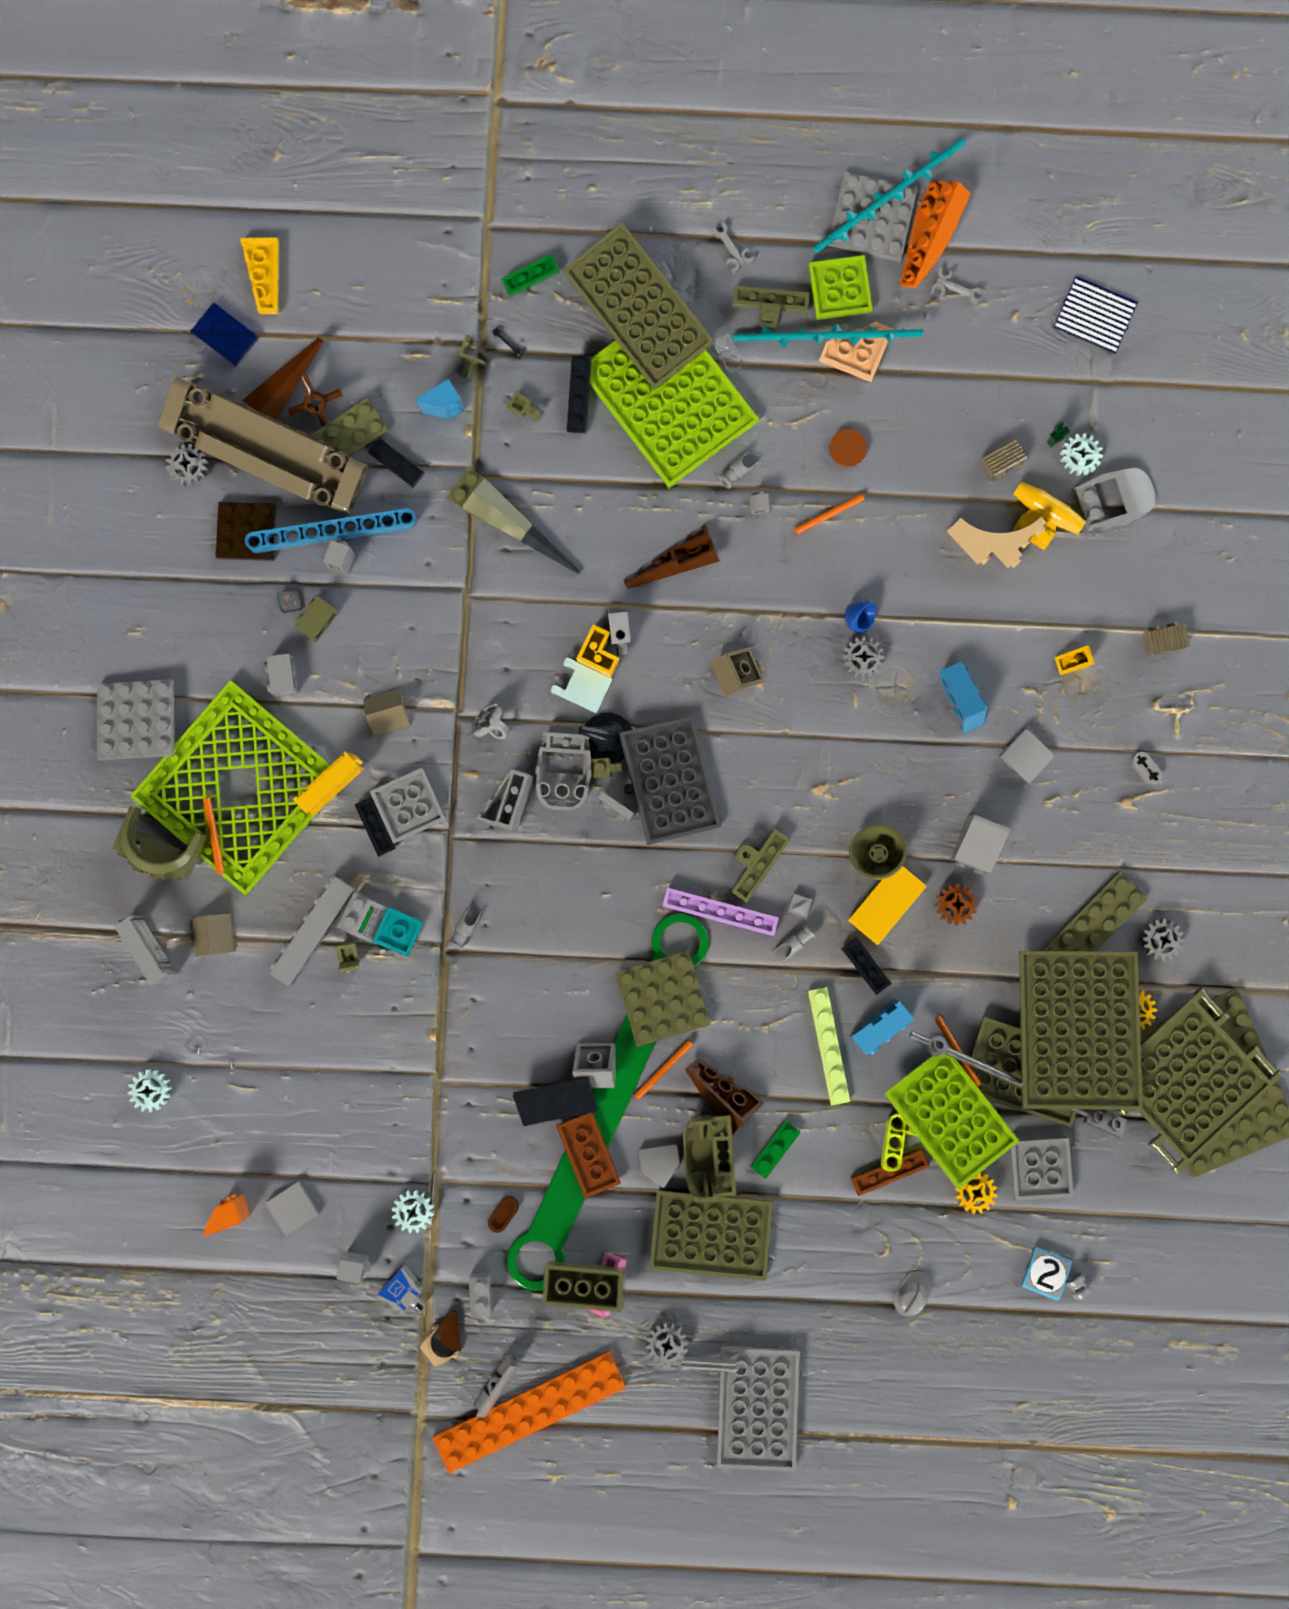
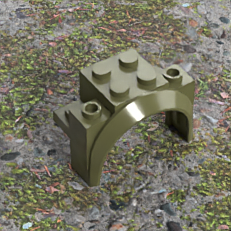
[112,806,207,881]
[683,1115,736,1203]

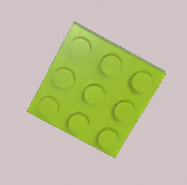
[808,255,873,320]

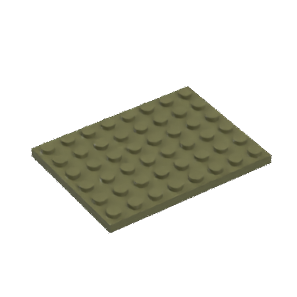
[1019,951,1143,1110]
[1140,989,1289,1178]

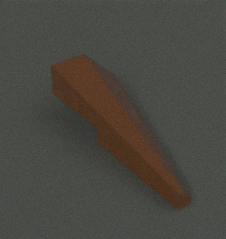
[243,337,324,420]
[624,524,720,589]

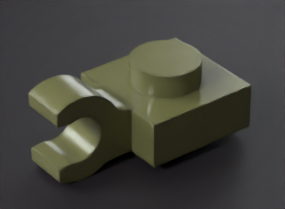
[506,391,542,422]
[591,758,625,778]

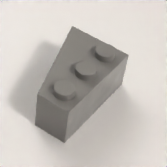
[475,769,534,832]

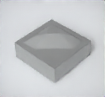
[788,894,812,918]

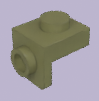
[336,940,360,973]

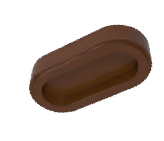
[488,1196,519,1233]

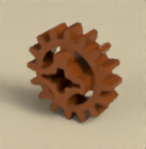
[935,884,978,925]

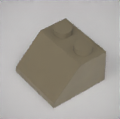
[711,647,764,697]

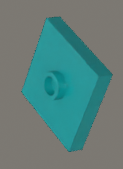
[372,906,424,957]

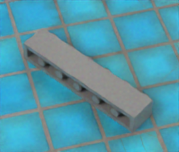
[270,877,357,987]

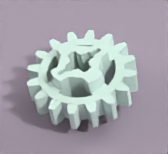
[1060,433,1103,476]
[128,1069,172,1112]
[392,1189,435,1234]

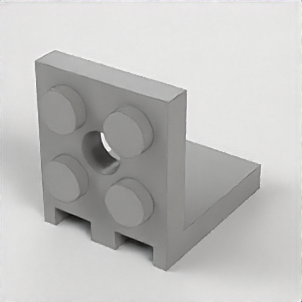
[598,763,638,822]

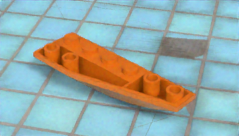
[899,181,971,288]

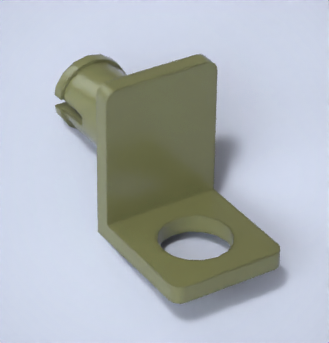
[459,334,486,381]

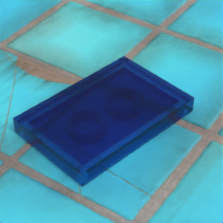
[190,302,259,367]

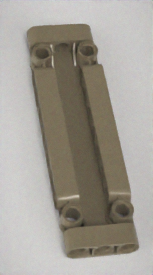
[159,377,368,516]

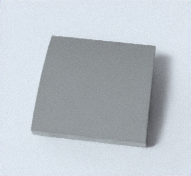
[999,728,1055,784]

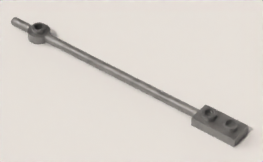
[909,1031,1127,1138]

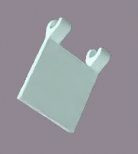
[550,657,612,714]

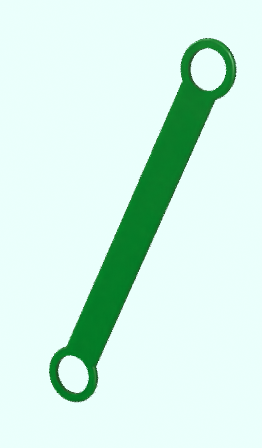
[507,913,709,1290]

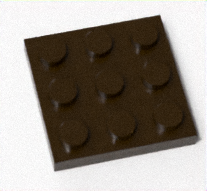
[215,501,277,561]

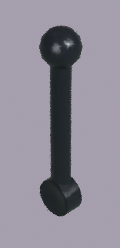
[493,328,523,358]

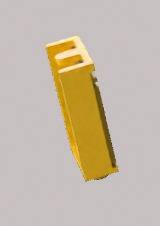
[293,752,364,816]

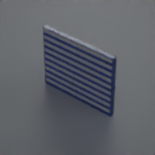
[1053,276,1138,354]

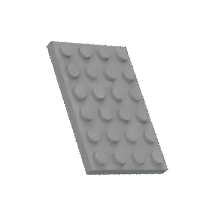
[717,1346,800,1471]

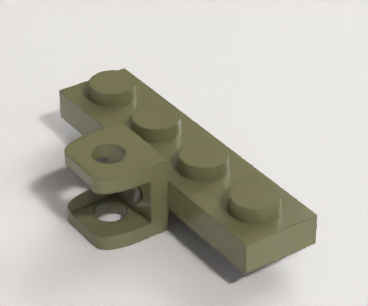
[733,286,810,329]
[730,829,790,903]

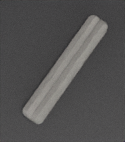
[682,1356,739,1372]

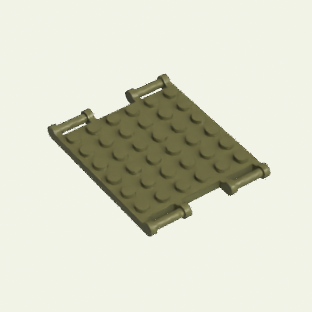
[1118,987,1283,1174]

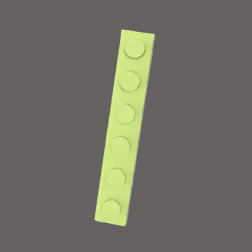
[808,987,850,1106]

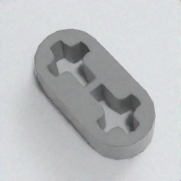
[1131,752,1162,785]

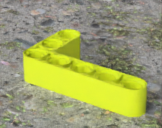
[881,1114,917,1172]

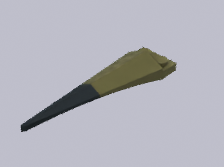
[447,467,580,574]

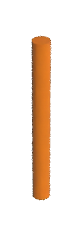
[794,494,864,535]
[203,798,225,875]
[935,1016,981,1086]
[634,1040,693,1100]

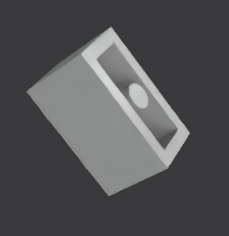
[323,539,355,575]
[264,653,298,697]
[336,1252,372,1284]
[469,1272,492,1318]

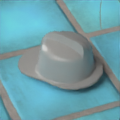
[894,1271,933,1316]

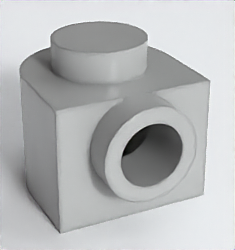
[749,491,773,514]

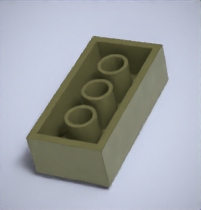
[542,1261,626,1312]

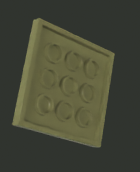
[615,950,711,1047]

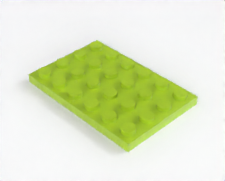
[884,1054,1019,1190]

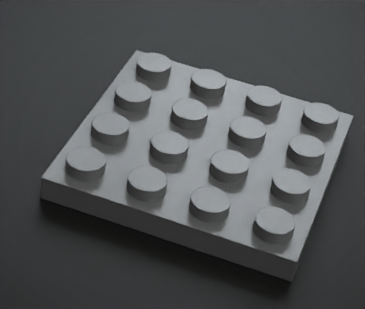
[828,172,918,262]
[97,679,174,760]

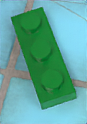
[501,254,560,297]
[750,1120,801,1179]

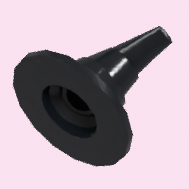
[579,712,633,763]

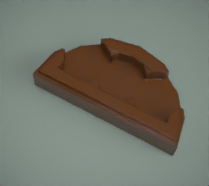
[438,1310,461,1351]

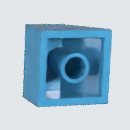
[416,379,464,419]

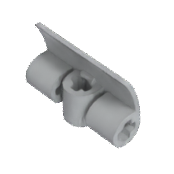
[474,1354,521,1418]

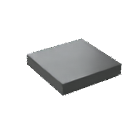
[265,1181,320,1236]

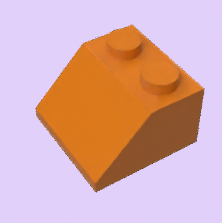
[203,1193,250,1237]

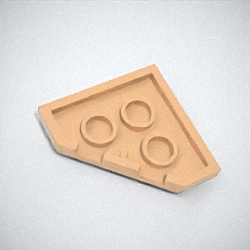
[819,322,893,382]

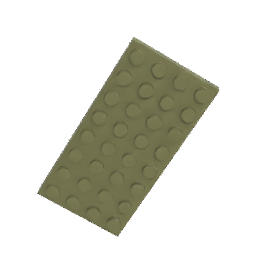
[562,222,715,390]

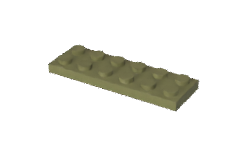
[1041,871,1148,952]

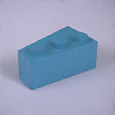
[940,662,988,733]
[850,999,915,1055]

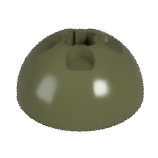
[849,824,907,880]

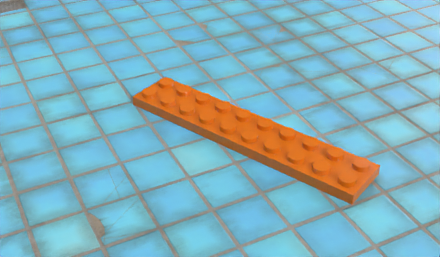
[432,1350,626,1474]

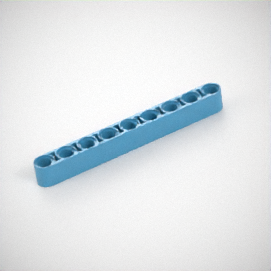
[245,508,416,553]

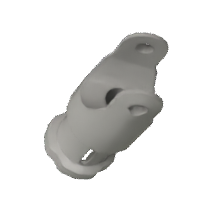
[718,450,759,489]
[447,906,481,951]
[773,924,816,963]

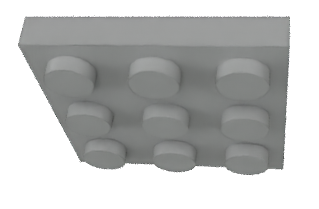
[370,768,447,844]
[1010,1137,1074,1201]

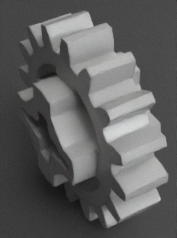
[166,444,209,486]
[842,637,885,679]
[1140,919,1185,961]
[646,1322,688,1367]

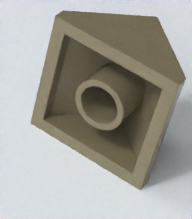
[363,689,411,736]
[192,914,235,956]

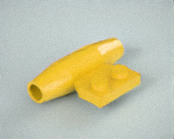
[1012,481,1086,550]

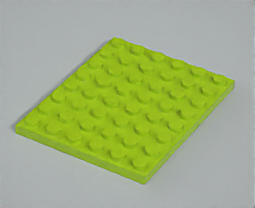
[590,340,760,489]

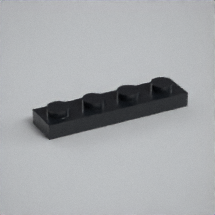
[566,355,592,434]

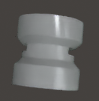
[1066,1273,1092,1300]

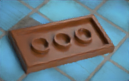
[556,1112,621,1198]

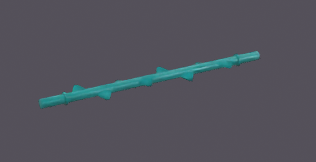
[812,138,966,254]
[733,325,923,347]

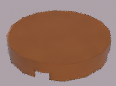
[829,429,867,467]

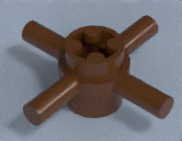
[287,374,343,427]

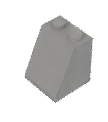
[951,815,1011,876]

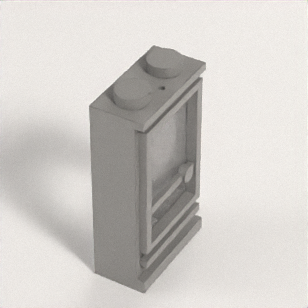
[114,915,178,986]

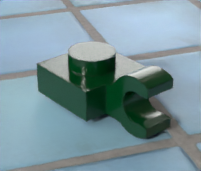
[1047,422,1071,448]

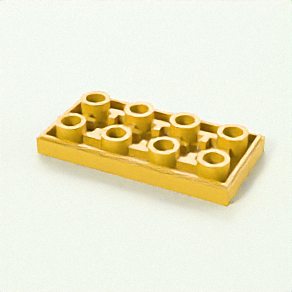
[848,867,927,945]

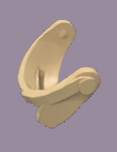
[420,1324,459,1367]

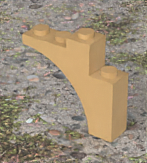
[947,517,1047,569]

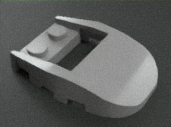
[1073,468,1156,532]
[535,732,592,811]

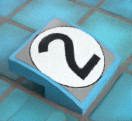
[1021,1247,1072,1301]

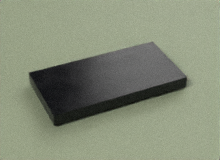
[513,1077,599,1126]

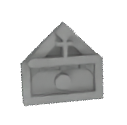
[638,1144,680,1189]

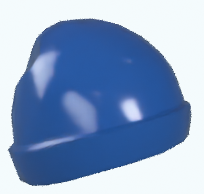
[844,600,877,633]

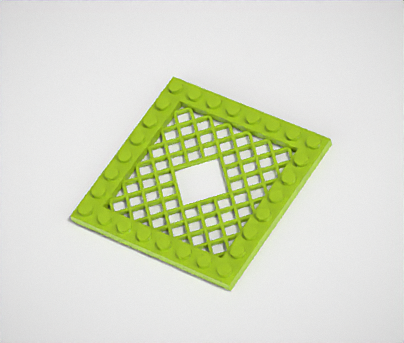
[130,680,330,896]

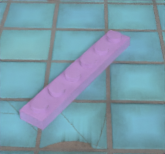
[662,888,779,936]

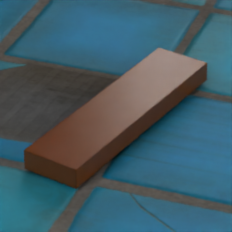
[850,1148,930,1196]

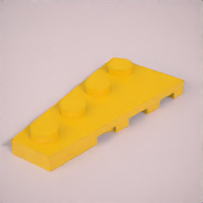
[240,238,279,314]

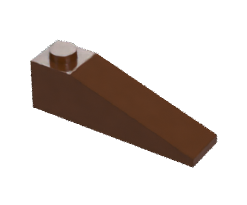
[685,1058,764,1135]

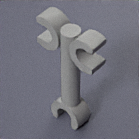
[713,223,755,274]
[930,267,983,304]

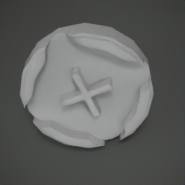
[471,703,509,739]

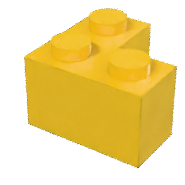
[576,624,620,678]

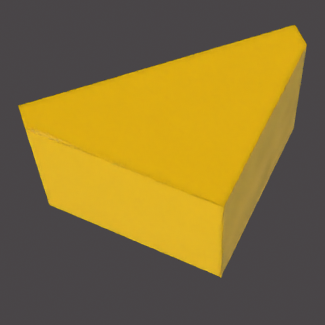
[1054,645,1095,675]

